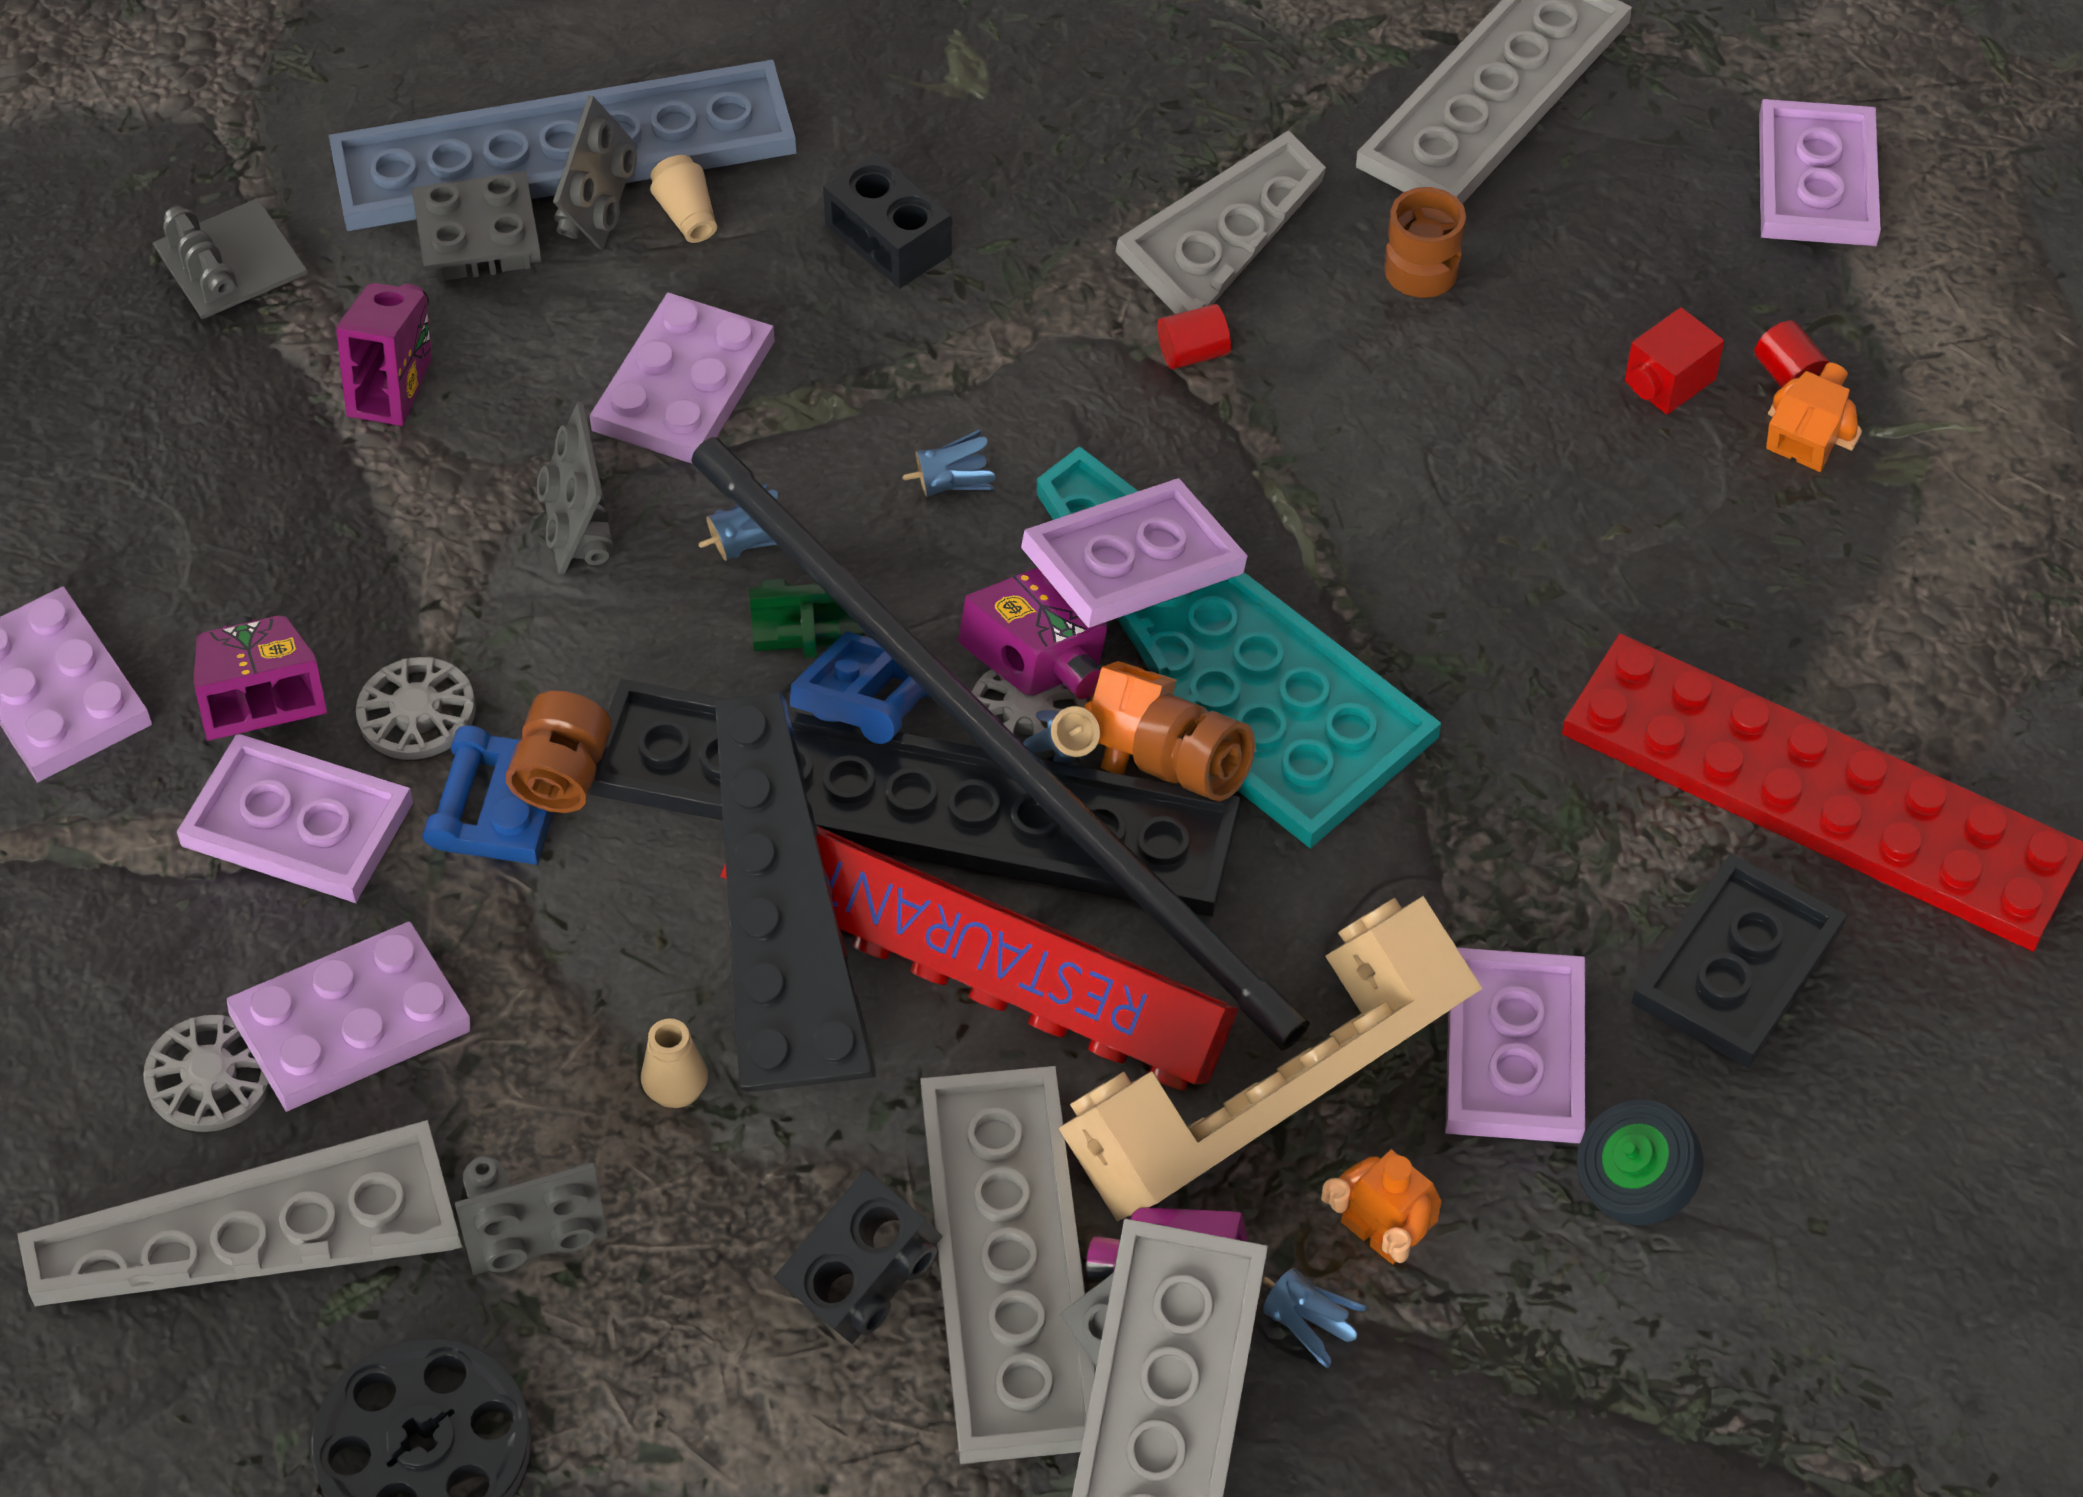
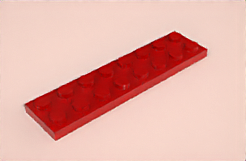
[1562,633,2083,952]

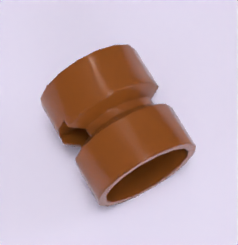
[1384,187,1466,298]
[506,691,612,813]
[1133,694,1255,802]

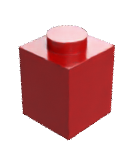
[1624,307,1724,415]

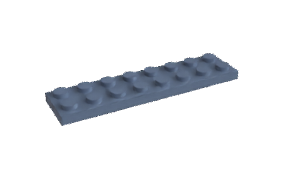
[329,60,797,231]

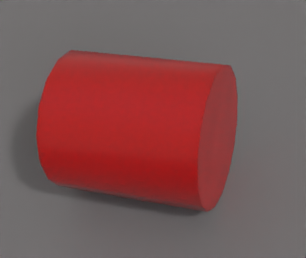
[1157,304,1231,369]
[1754,320,1830,388]

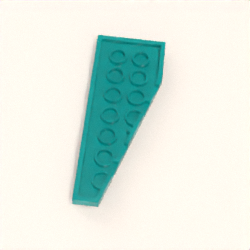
[1037,446,1441,849]

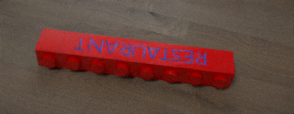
[720,826,1239,1091]

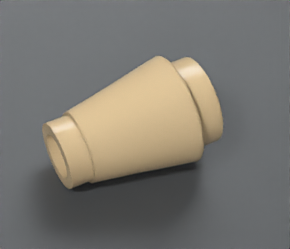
[650,155,717,243]
[641,1018,708,1108]

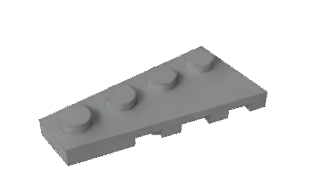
[1115,130,1326,314]

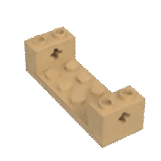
[1058,896,1483,1221]

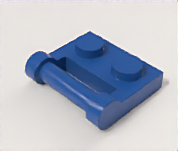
[790,631,930,744]
[422,726,553,865]

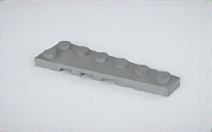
[17,1120,462,1306]

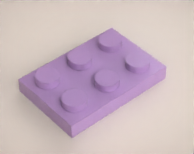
[1759,99,1881,246]
[590,292,775,464]
[1021,478,1247,628]
[0,586,152,783]
[177,734,413,903]
[227,921,470,1112]
[1445,948,1585,1143]

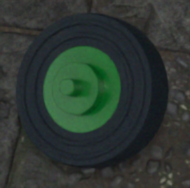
[1577,1100,1704,1225]

